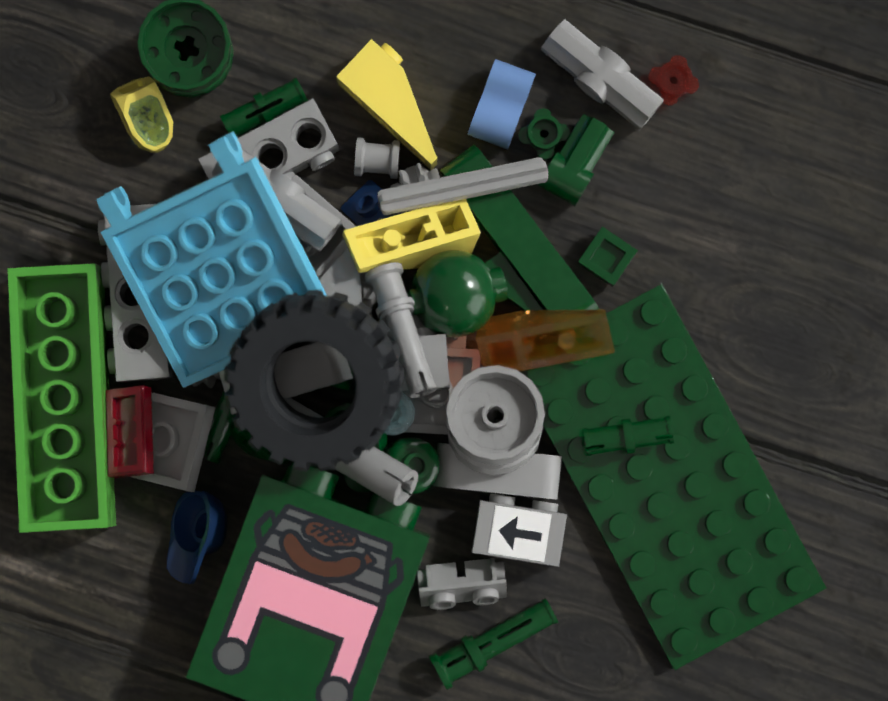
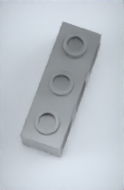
[198,99,340,179]

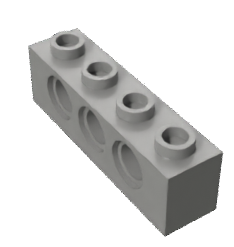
[98,204,174,383]

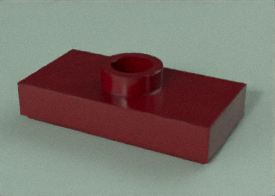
[106,385,154,478]

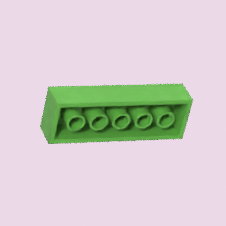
[8,264,116,533]

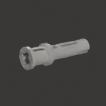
[364,262,437,398]

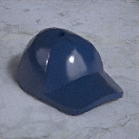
[167,490,228,585]

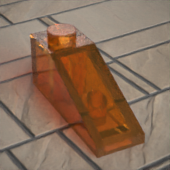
[476,309,615,371]

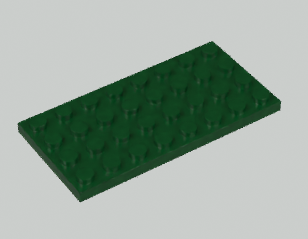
[510,284,826,670]

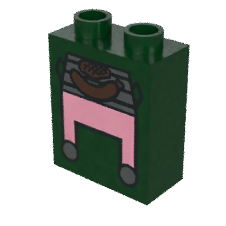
[186,460,430,701]

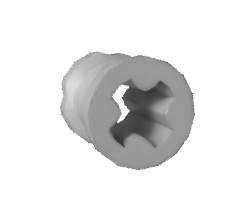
[354,137,400,179]

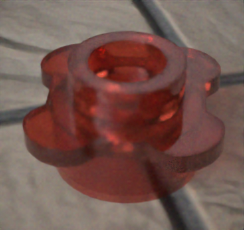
[649,55,699,106]

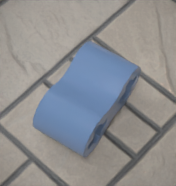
[467,59,536,150]

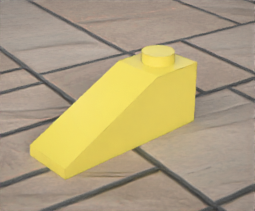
[336,39,437,170]
[342,199,481,273]

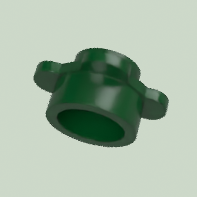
[518,108,570,160]

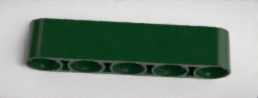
[439,145,600,338]

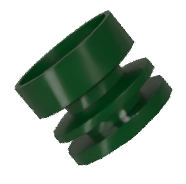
[137,0,234,98]

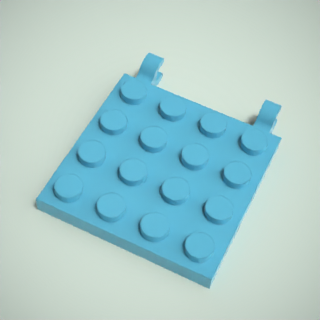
[96,132,327,388]

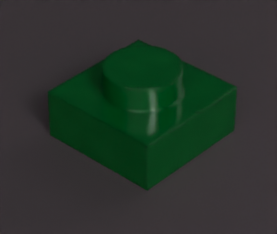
[577,226,638,287]

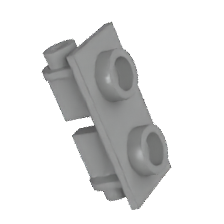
[417,558,507,610]

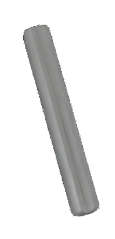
[378,157,548,215]

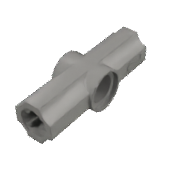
[541,19,664,130]
[211,149,342,252]

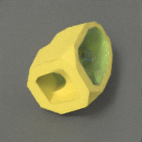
[110,77,173,153]

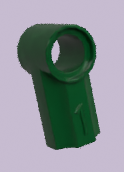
[538,114,615,207]

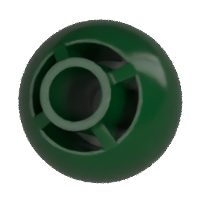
[407,250,508,337]

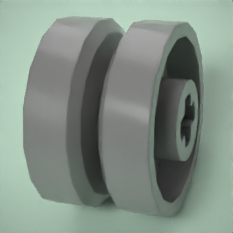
[446,365,545,475]

